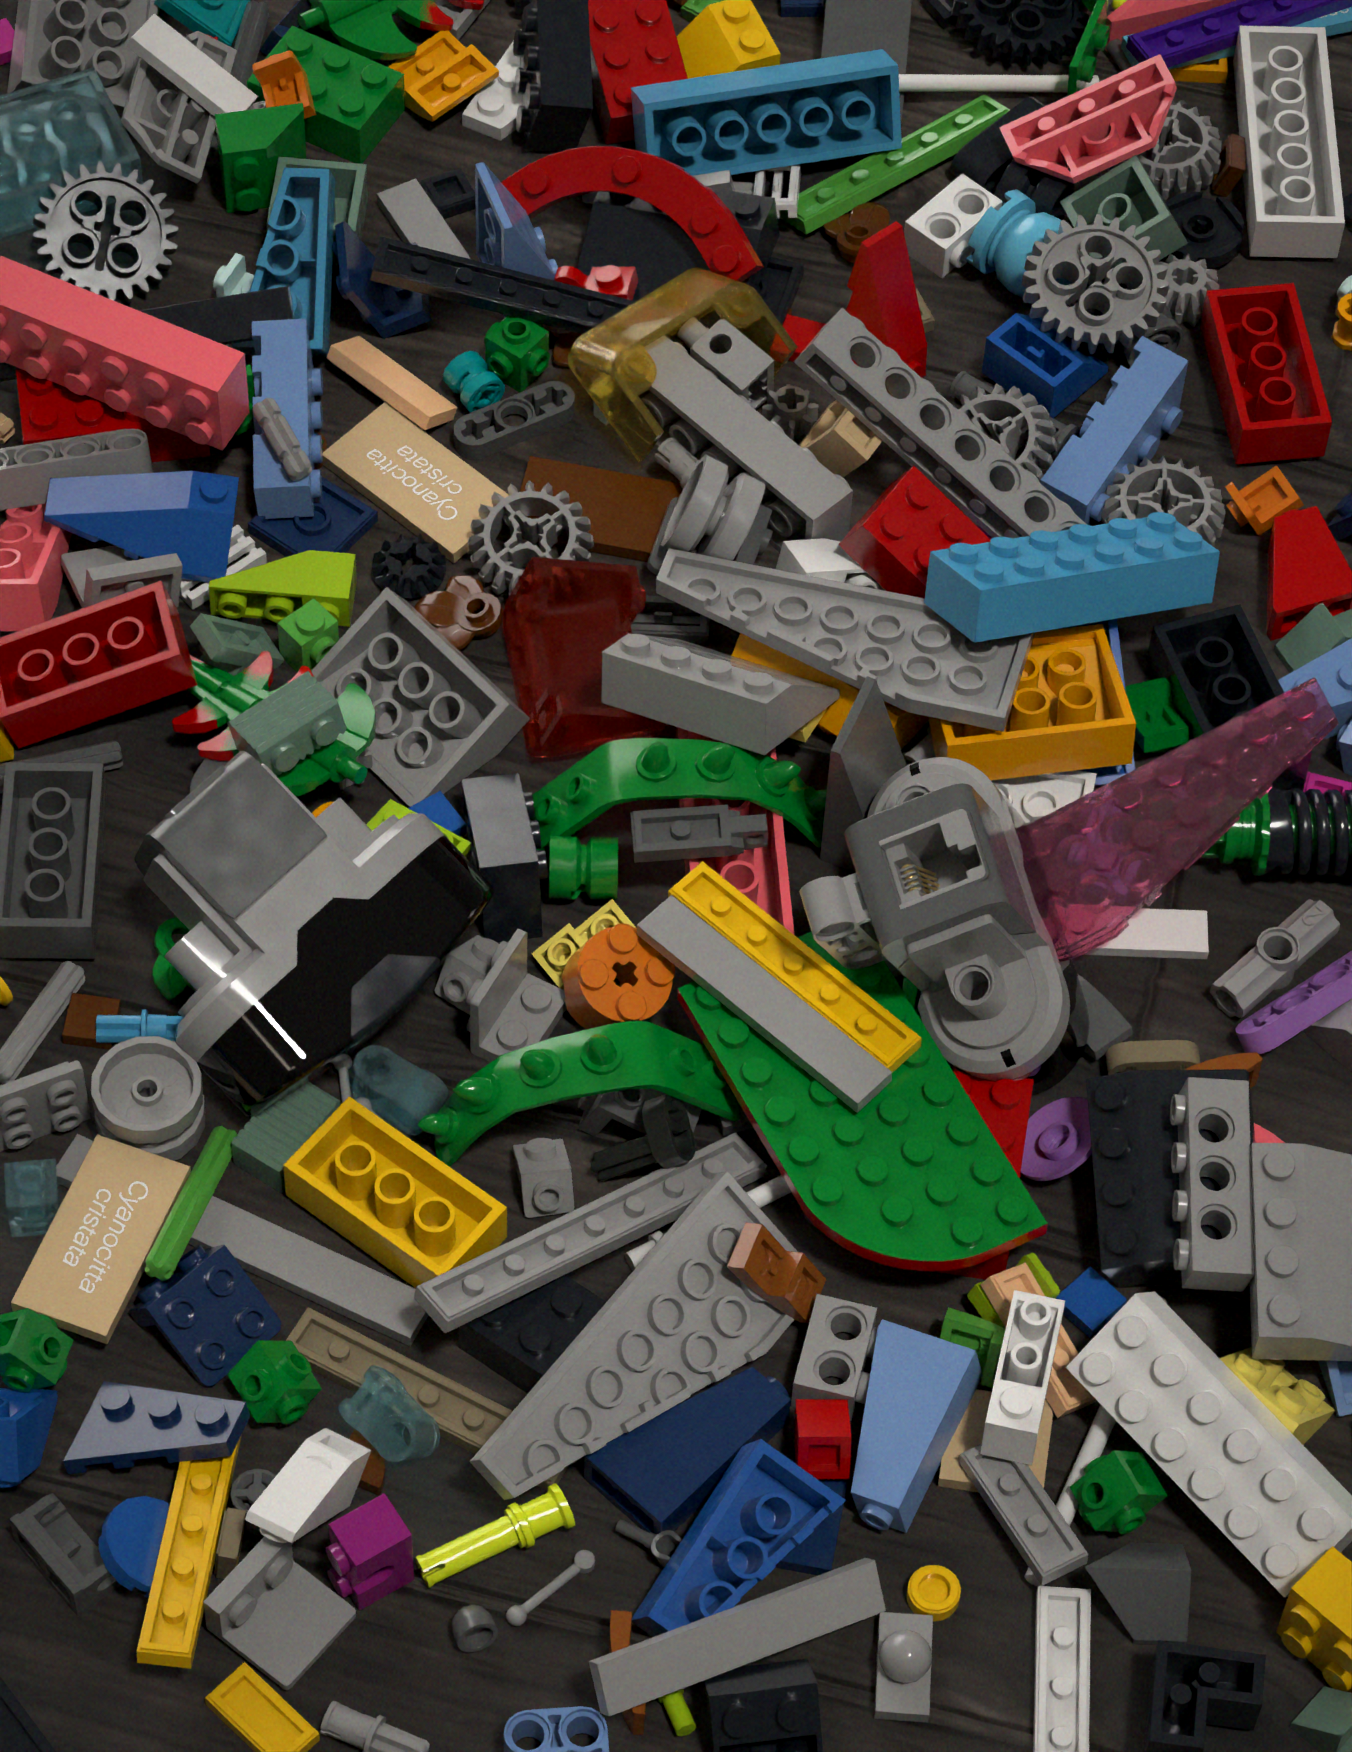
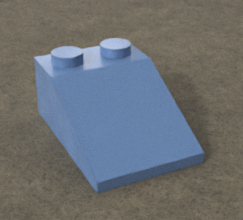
[475,162,558,318]

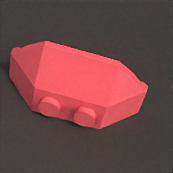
[999,54,1177,184]

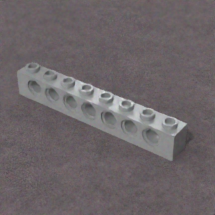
[794,308,1087,538]

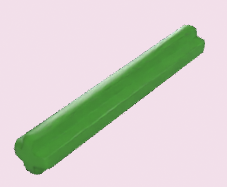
[145,1126,238,1281]

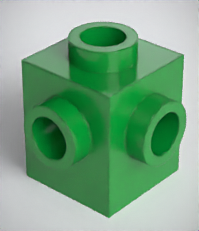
[484,315,550,393]
[0,1308,74,1392]
[227,1340,322,1424]
[1070,1450,1167,1534]

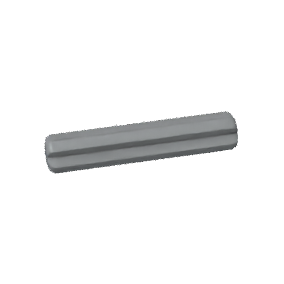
[0,961,85,1084]

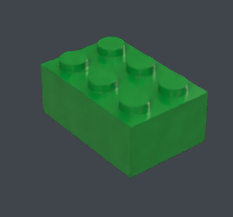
[247,25,405,164]

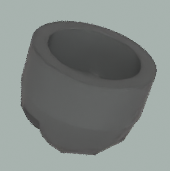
[452,1604,498,1652]

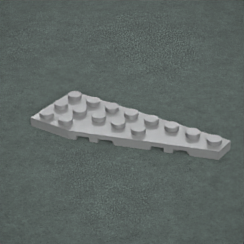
[656,548,1035,732]
[470,1171,798,1500]

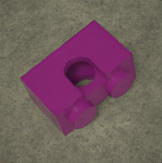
[326,1493,414,1611]

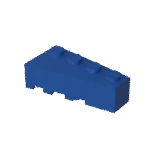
[632,1439,846,1637]

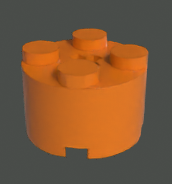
[562,923,675,1029]

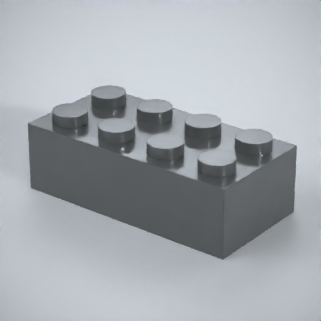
[0,762,107,959]

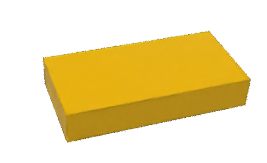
[205,1662,320,1752]

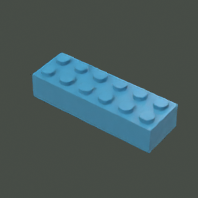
[631,49,902,176]
[924,512,1220,643]

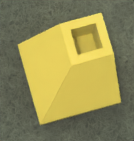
[1219,1347,1335,1445]

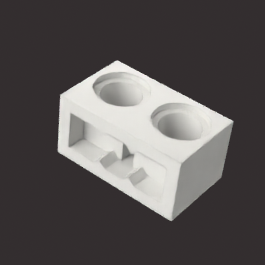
[904,173,1002,278]

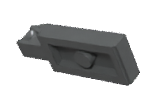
[630,804,768,863]

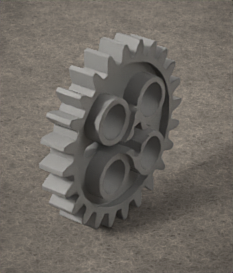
[1021,214,1170,354]

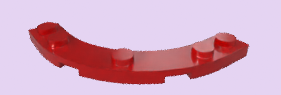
[501,146,764,291]

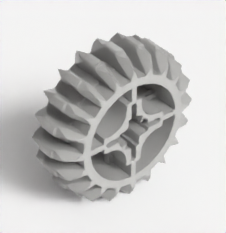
[1108,100,1222,202]
[956,383,1057,489]
[1101,456,1225,547]
[468,480,594,606]

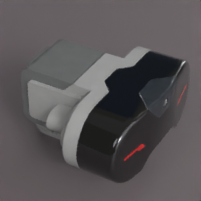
[134,751,495,1119]
[799,757,1090,1096]

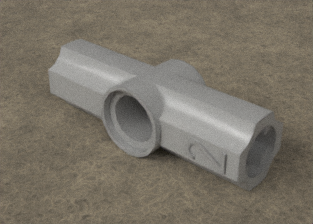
[1210,899,1340,1018]

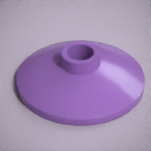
[1021,1097,1092,1181]

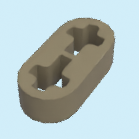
[1106,1040,1200,1075]

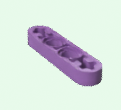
[1235,951,1352,1054]

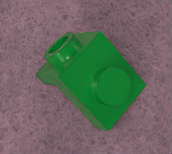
[1125,677,1189,753]

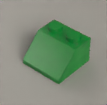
[215,103,307,213]

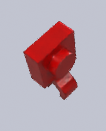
[554,265,638,300]

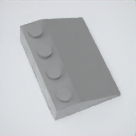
[6,0,158,115]
[312,587,530,807]
[601,633,840,755]
[1249,1143,1352,1361]

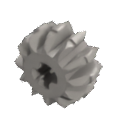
[1157,253,1220,328]

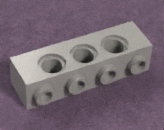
[1170,1077,1254,1292]

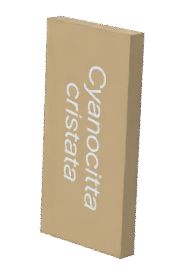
[323,402,509,564]
[11,1134,191,1344]

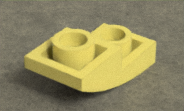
[531,899,636,990]

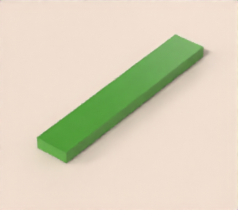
[780,94,1010,234]

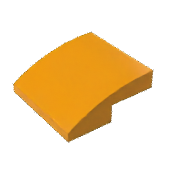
[388,31,499,122]

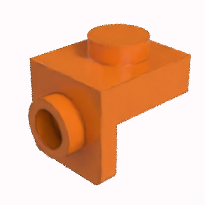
[252,50,316,119]
[1225,465,1304,536]

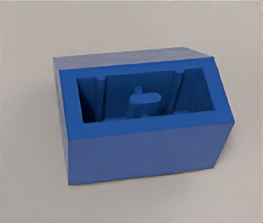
[982,313,1109,418]

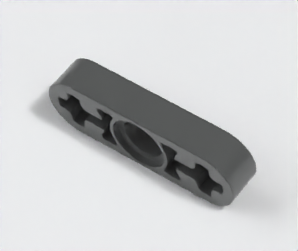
[454,381,575,460]

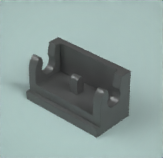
[10,1493,121,1616]

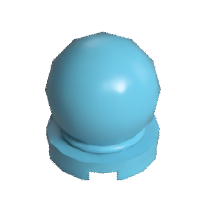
[966,189,1072,298]

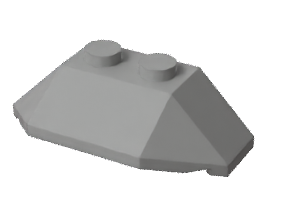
[120,31,237,183]

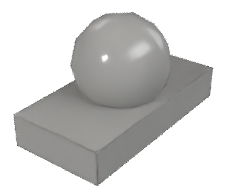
[874,1612,933,1723]

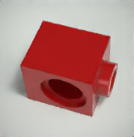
[794,1399,851,1479]

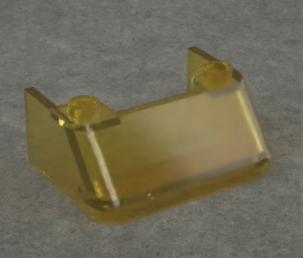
[568,268,797,462]

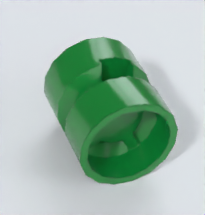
[549,836,618,900]

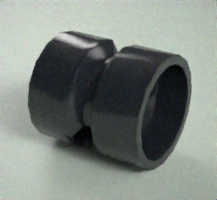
[995,160,1075,220]

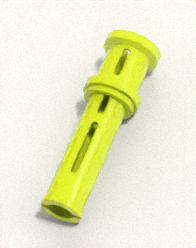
[414,1483,576,1588]

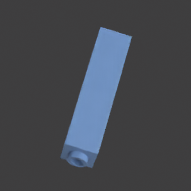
[851,1319,983,1533]

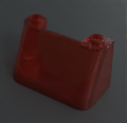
[503,557,669,758]

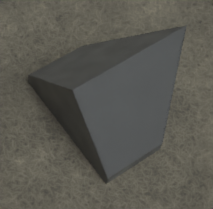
[1085,1542,1191,1645]

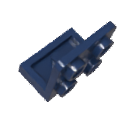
[333,221,431,339]
[128,1245,282,1387]

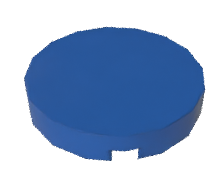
[99,1496,170,1597]

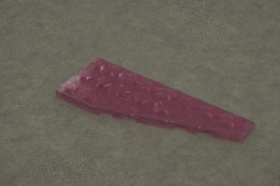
[1016,677,1339,959]

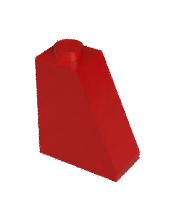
[1267,506,1352,641]

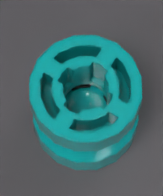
[443,351,505,413]

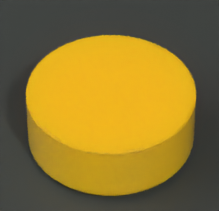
[906,1565,961,1622]

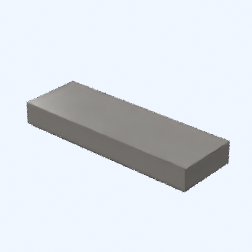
[377,178,471,259]
[959,1444,1088,1586]

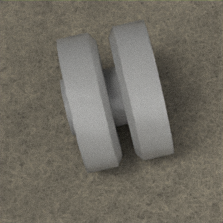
[661,454,766,561]
[91,1036,205,1161]

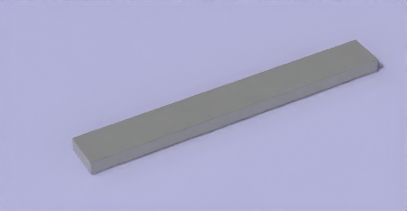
[414,1132,767,1333]
[52,1134,429,1346]

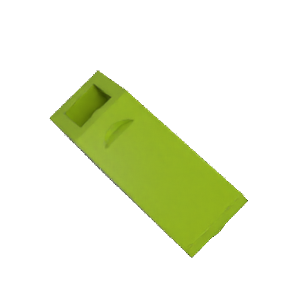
[208,550,357,627]

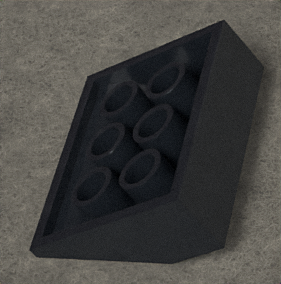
[577,187,780,331]
[1086,1069,1256,1288]

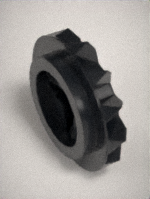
[372,533,446,599]

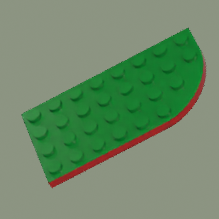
[678,931,1048,1271]

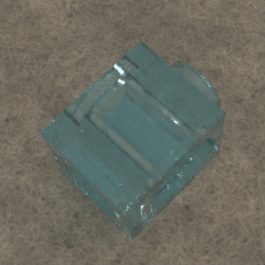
[4,1159,61,1237]

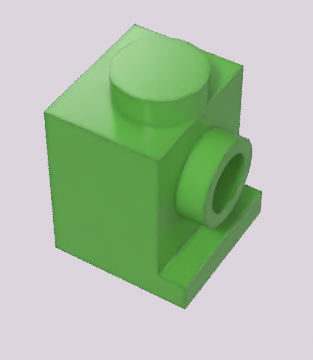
[277,598,339,673]

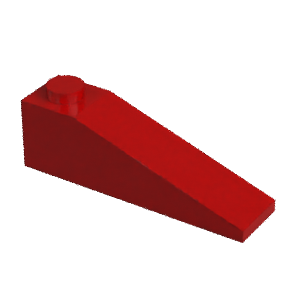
[845,221,927,378]

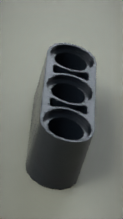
[950,97,1045,195]

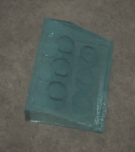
[0,67,143,238]

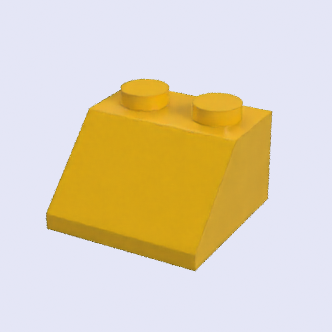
[676,0,781,79]

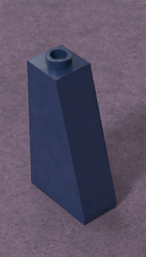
[584,1367,791,1535]

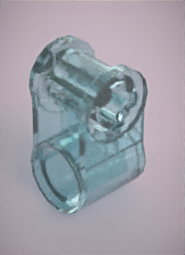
[352,1045,449,1136]
[338,1365,440,1462]

